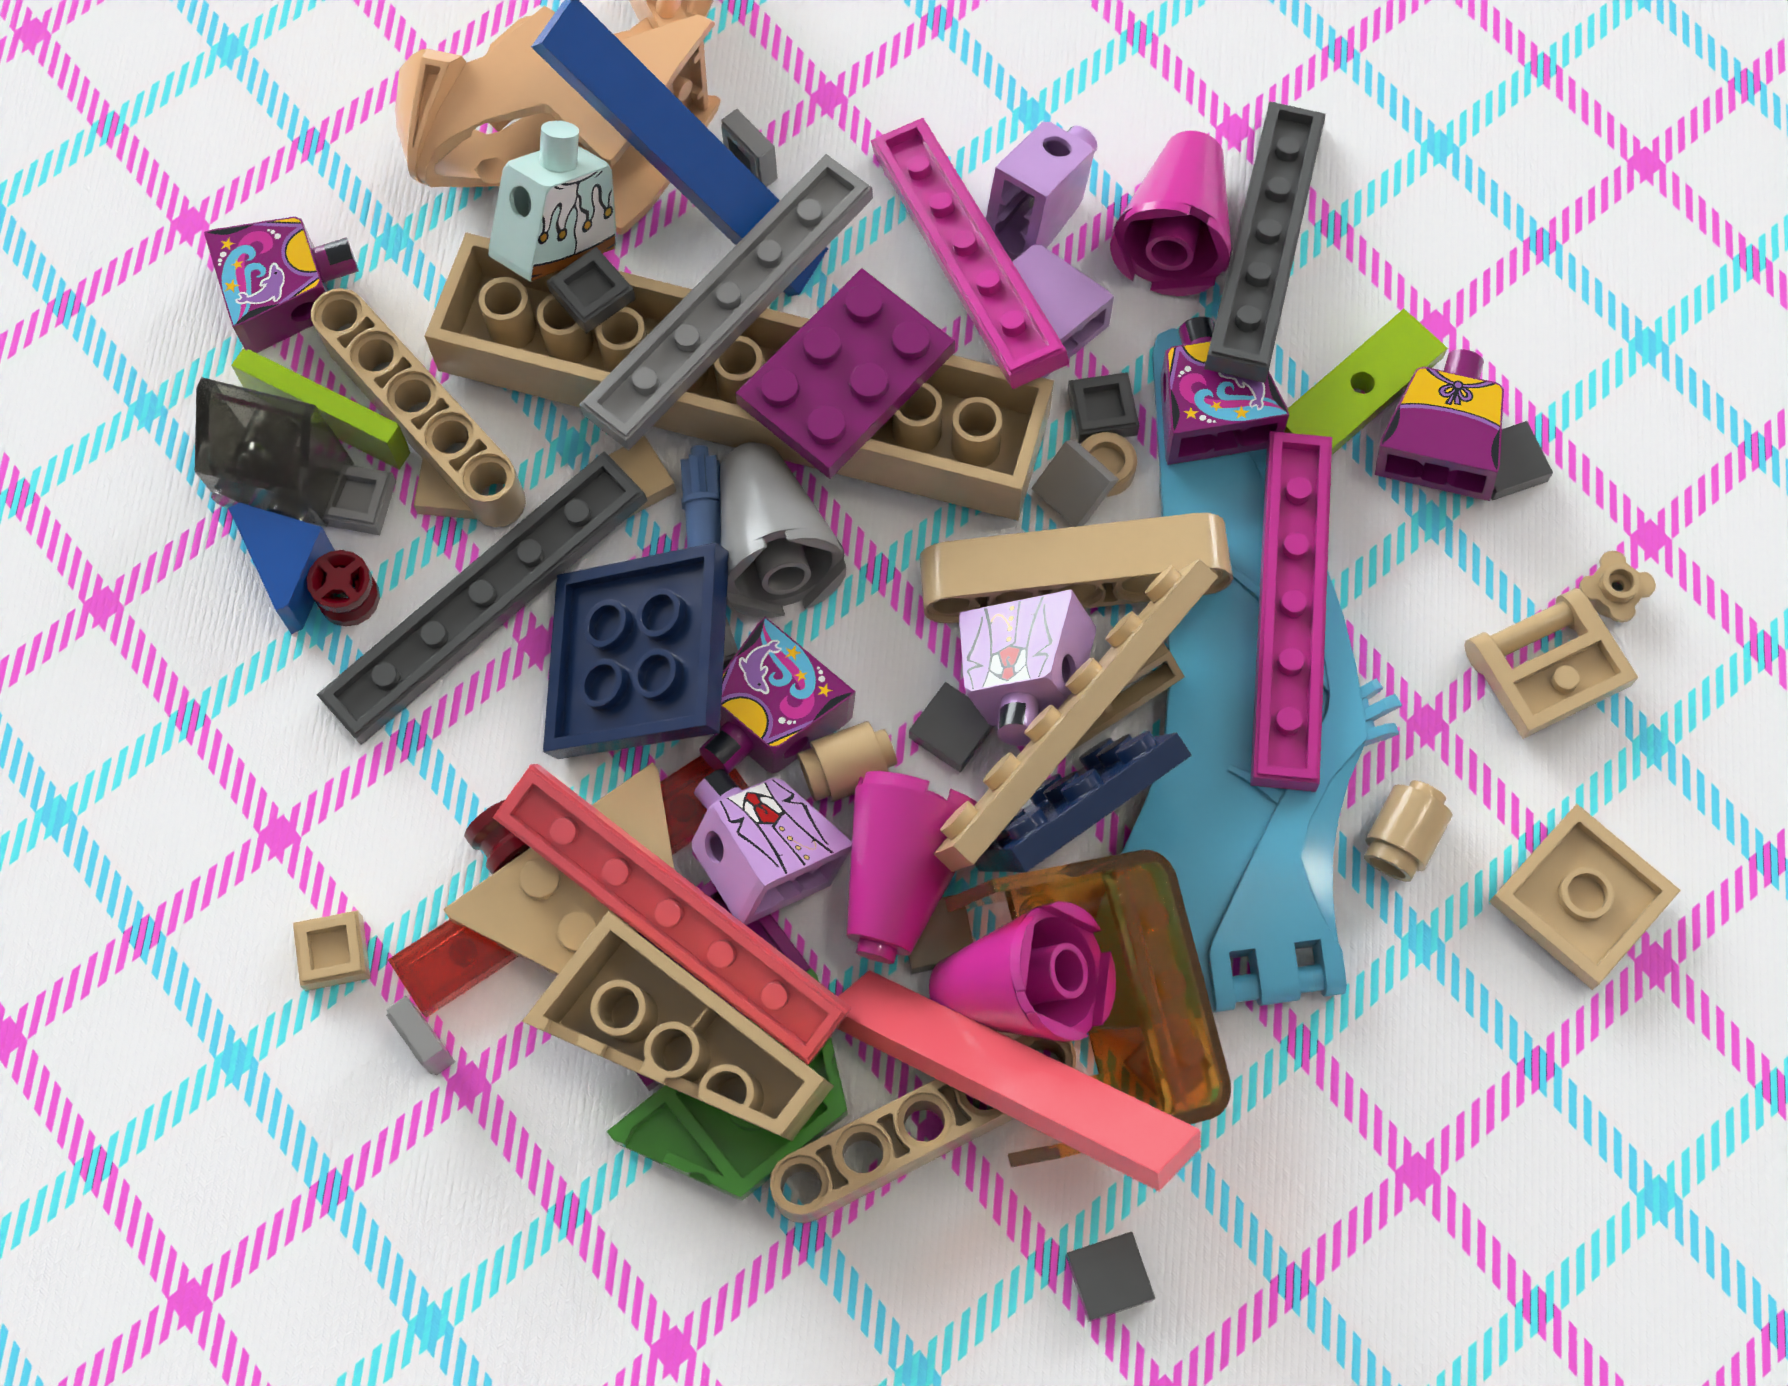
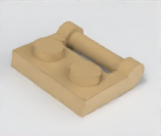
[1464,588,1639,739]

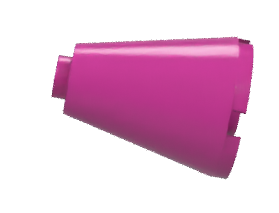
[1110,130,1232,296]
[846,771,977,964]
[929,901,1116,1042]

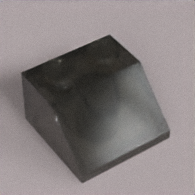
[195,377,354,527]

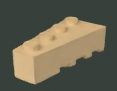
[522,911,834,1141]

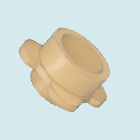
[1579,551,1656,623]

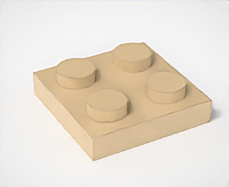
[1489,804,1681,990]

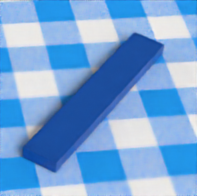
[531,0,828,296]

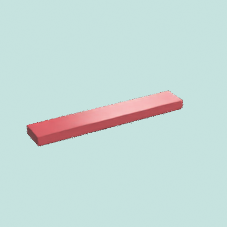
[492,764,852,1065]
[837,970,1201,1191]

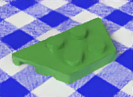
[607,968,848,1201]

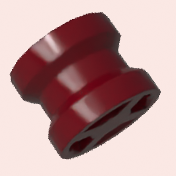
[307,550,380,627]
[464,800,531,875]

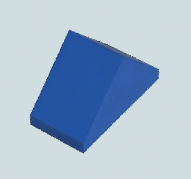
[229,503,335,634]

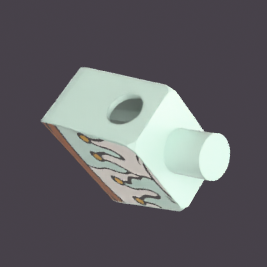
[488,120,617,282]

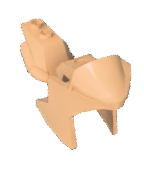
[395,0,721,235]

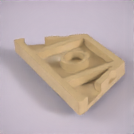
[443,762,674,976]

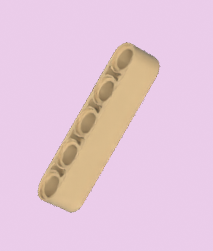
[311,288,526,527]
[919,513,1233,623]
[770,1035,1077,1224]

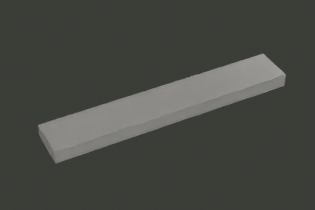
[579,154,873,451]

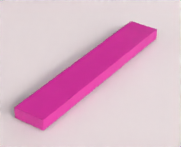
[870,118,1069,390]
[1250,431,1332,792]

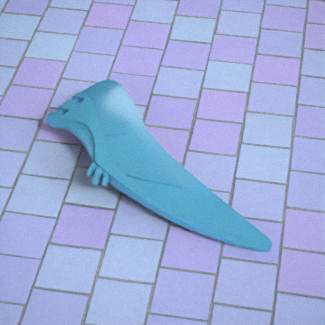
[1092,328,1402,1029]

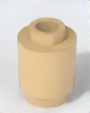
[797,721,897,802]
[1364,780,1453,882]

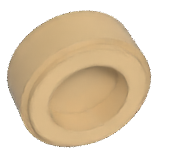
[1081,432,1137,497]

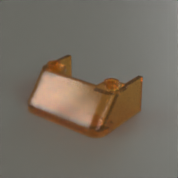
[945,849,1231,1168]

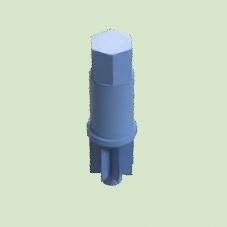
[680,445,721,548]

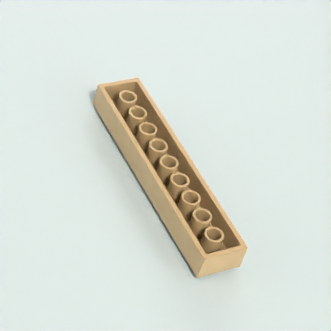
[424,232,1054,521]

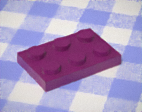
[736,268,955,479]

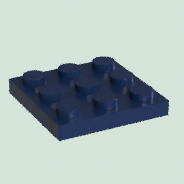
[543,542,729,759]
[974,730,1192,872]

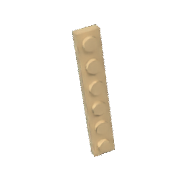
[933,559,1218,872]

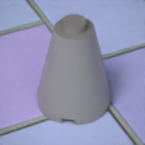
[720,442,847,618]

